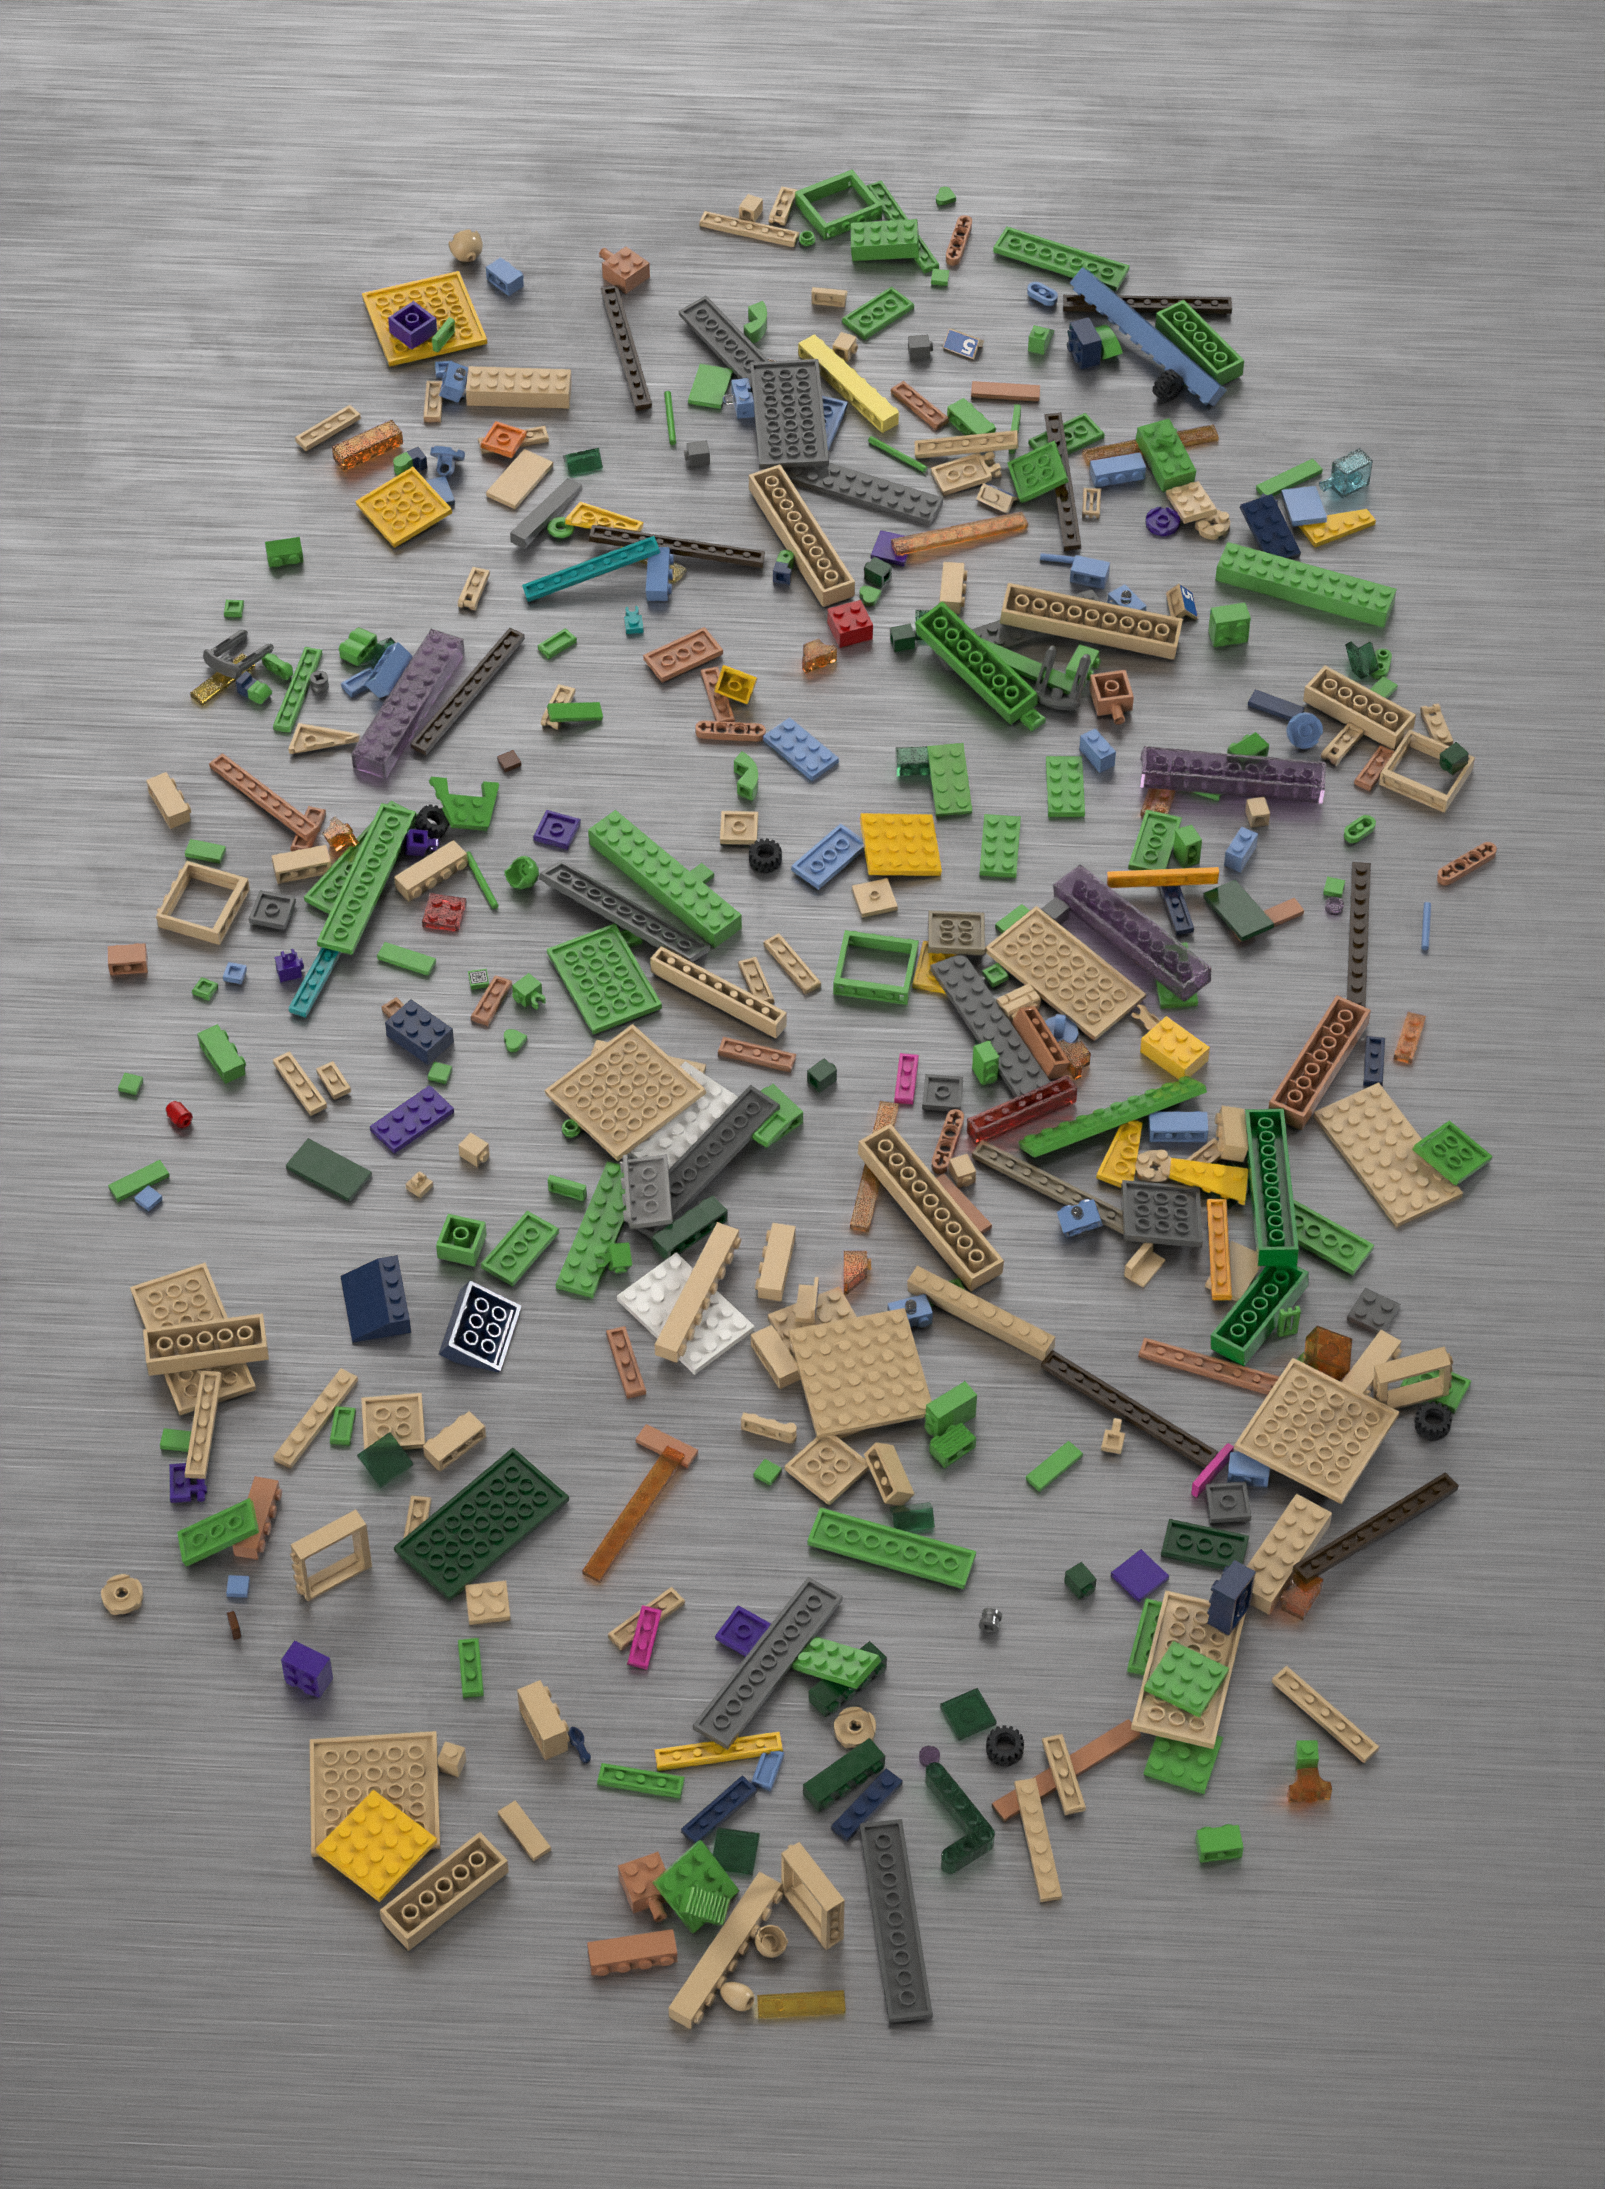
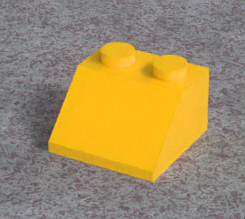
[714,665,758,705]

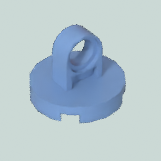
[430,446,465,477]
[1286,712,1323,749]
[1045,1014,1078,1050]

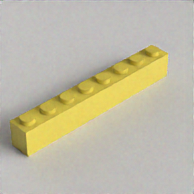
[798,334,899,433]

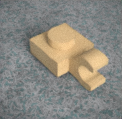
[1132,1004,1160,1031]
[1101,1418,1125,1454]

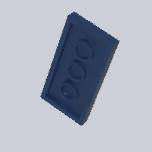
[1239,494,1301,559]

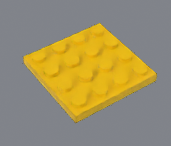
[355,467,452,548]
[860,813,942,876]
[315,1789,437,1902]

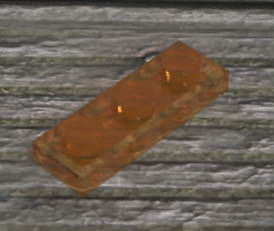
[1393,1012,1426,1064]

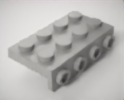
[620,1154,673,1229]

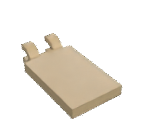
[931,451,1002,496]

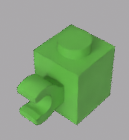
[512,973,546,1010]
[595,1242,632,1274]

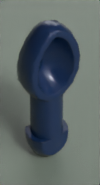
[568,1726,591,1763]

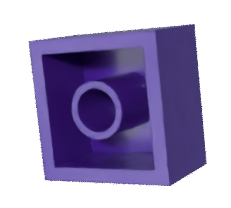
[388,301,437,349]
[281,1640,333,1698]

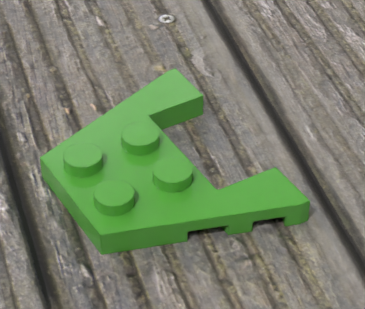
[429,777,499,831]

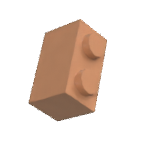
[108,943,148,975]

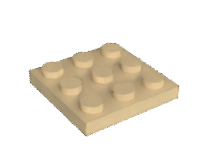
[361,1393,425,1453]
[785,1435,870,1506]

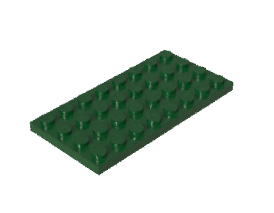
[394,1448,569,1601]

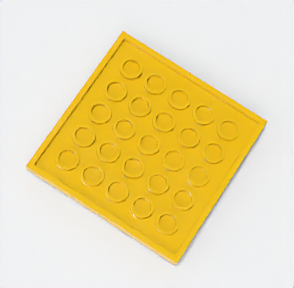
[362,271,487,367]

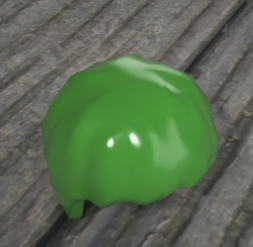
[504,856,539,890]

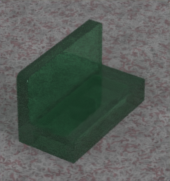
[563,448,603,475]
[360,637,396,669]
[1345,641,1379,679]
[890,1502,935,1531]

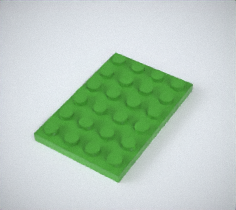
[547,923,662,1034]

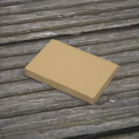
[1205,1241,1262,1301]

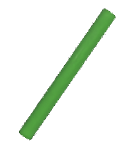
[664,391,676,445]
[868,436,928,473]
[466,851,499,909]

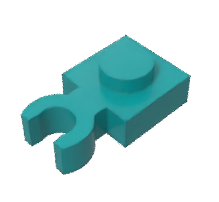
[624,606,644,634]

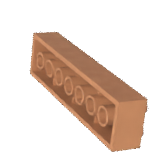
[1268,995,1371,1130]

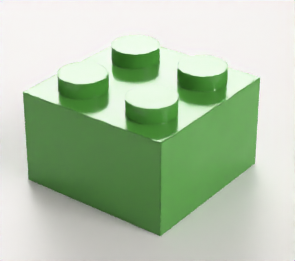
[1208,602,1251,647]
[436,1214,487,1267]

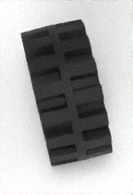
[1152,369,1184,402]
[415,804,450,839]
[749,838,782,873]
[1415,1402,1452,1440]
[986,1725,1024,1766]

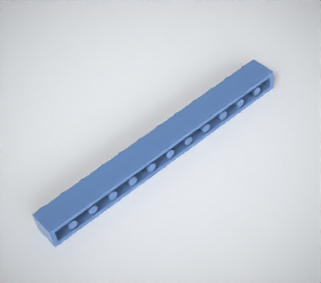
[1070,267,1227,406]

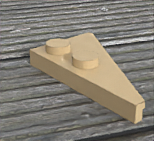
[288,723,360,754]

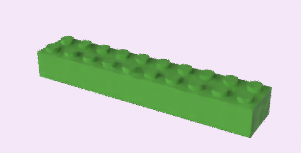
[1215,542,1397,628]
[588,810,742,949]

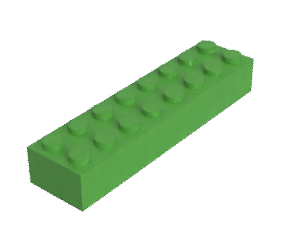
[915,601,1038,725]

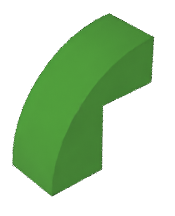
[744,301,767,344]
[1095,325,1123,360]
[734,751,758,801]

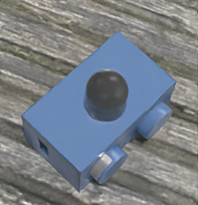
[439,361,468,403]
[723,378,754,419]
[1107,584,1147,611]
[1057,1199,1103,1238]
[887,1294,933,1328]

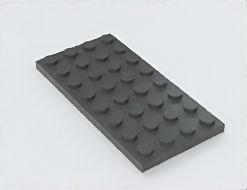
[750,359,829,469]

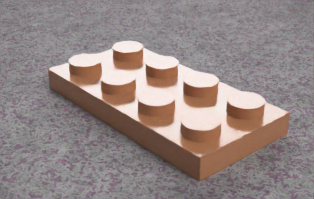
[643,627,723,683]

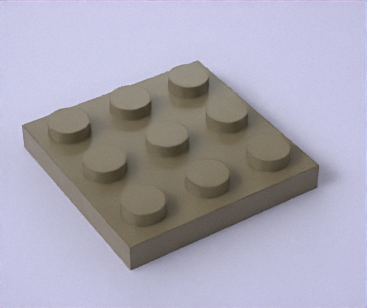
[928,910,985,955]

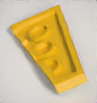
[565,502,644,532]
[1298,509,1376,548]
[1096,1120,1143,1188]
[1169,1158,1248,1205]

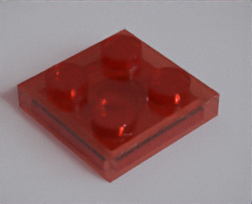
[422,893,467,932]

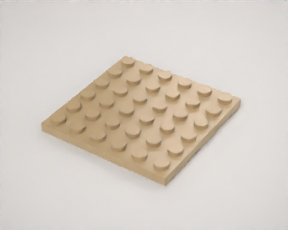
[544,1024,706,1161]
[788,1308,931,1438]
[1234,1358,1399,1504]
[310,1731,440,1857]

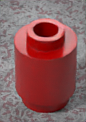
[165,1101,193,1128]

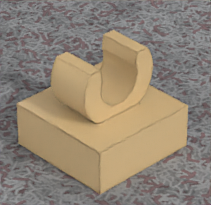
[405,1172,433,1199]

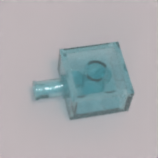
[1319,448,1373,499]

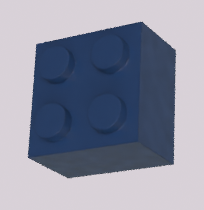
[1067,317,1102,369]

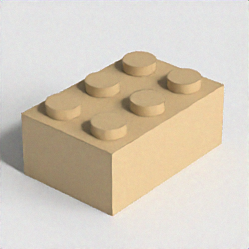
[517,1680,570,1760]

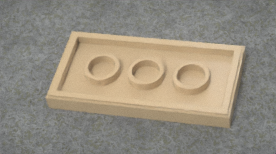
[486,449,553,509]

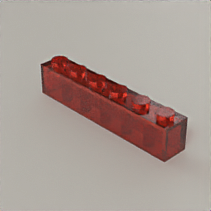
[967,1075,1077,1146]

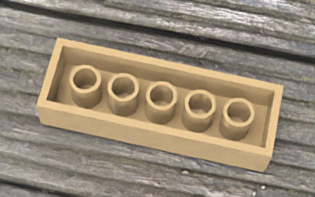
[466,366,572,409]
[1303,665,1416,751]
[143,1313,269,1376]
[1247,1494,1332,1615]
[380,1832,509,1951]

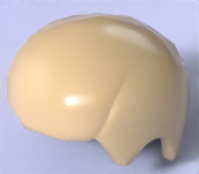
[755,1925,788,1958]

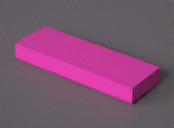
[894,1053,919,1105]
[1191,1443,1234,1498]
[627,1605,662,1670]

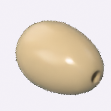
[720,1982,755,2011]

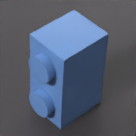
[486,257,524,296]
[1070,555,1110,589]
[1079,728,1116,773]
[1224,827,1258,873]
[1227,1452,1270,1488]

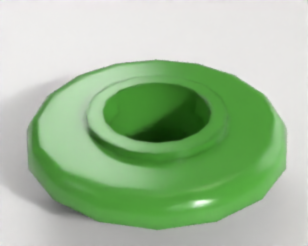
[547,517,575,538]

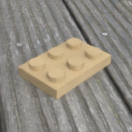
[1166,481,1217,524]

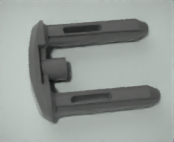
[203,630,274,679]
[1034,646,1091,710]

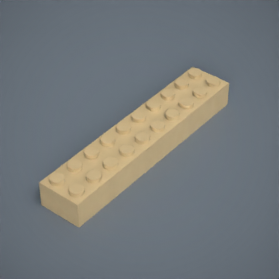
[749,465,855,607]
[1000,583,1183,660]
[858,1124,1004,1292]

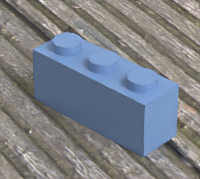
[1089,452,1146,488]
[646,547,674,601]
[364,642,413,698]
[1148,1111,1208,1142]

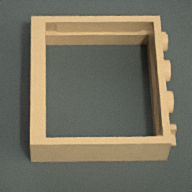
[1379,729,1475,813]
[155,861,250,945]
[1373,1346,1453,1410]
[290,1510,372,1602]
[781,1842,845,1950]

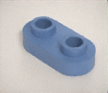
[1027,282,1058,306]

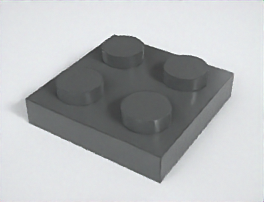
[249,890,296,930]
[922,1074,963,1111]
[1347,1288,1401,1334]
[1205,1481,1252,1523]

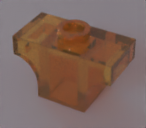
[802,638,837,674]
[322,816,359,852]
[1058,1039,1091,1080]
[1287,1768,1332,1803]

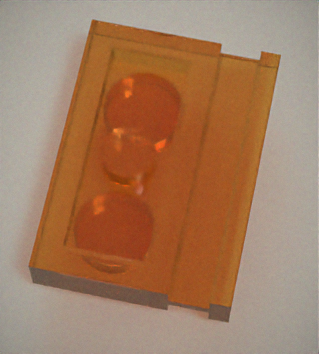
[1140,785,1176,816]

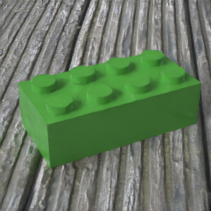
[851,219,919,261]
[1136,418,1197,492]

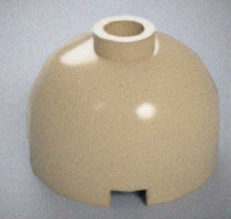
[449,229,483,262]

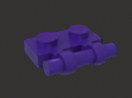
[169,1463,207,1503]

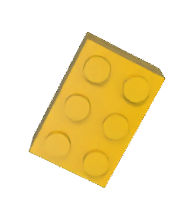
[1140,1016,1210,1080]

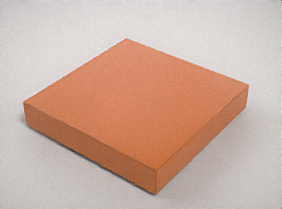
[481,421,527,458]

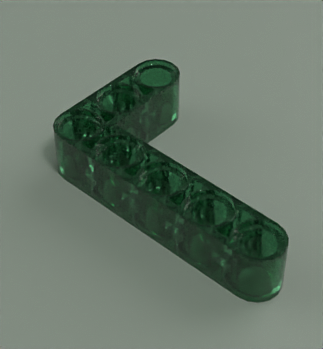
[925,1762,995,1874]

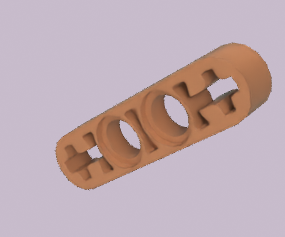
[946,215,972,266]
[695,721,766,742]
[1437,842,1497,886]
[931,1109,964,1174]

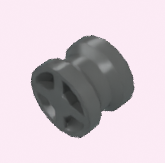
[310,670,329,693]
[979,1608,1002,1633]

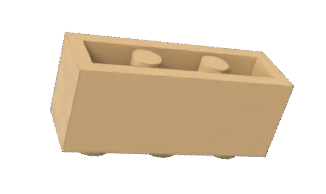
[939,562,968,614]
[146,772,191,829]
[272,845,331,884]
[1215,1105,1248,1162]
[751,1325,801,1389]
[423,1411,486,1472]
[864,1442,914,1506]

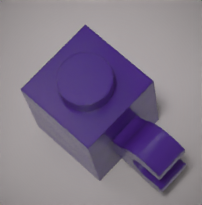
[405,829,439,856]
[274,949,304,983]

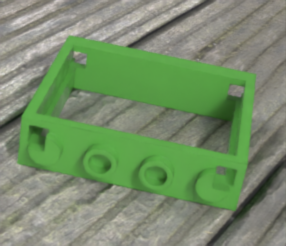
[795,169,882,240]
[833,930,919,1005]

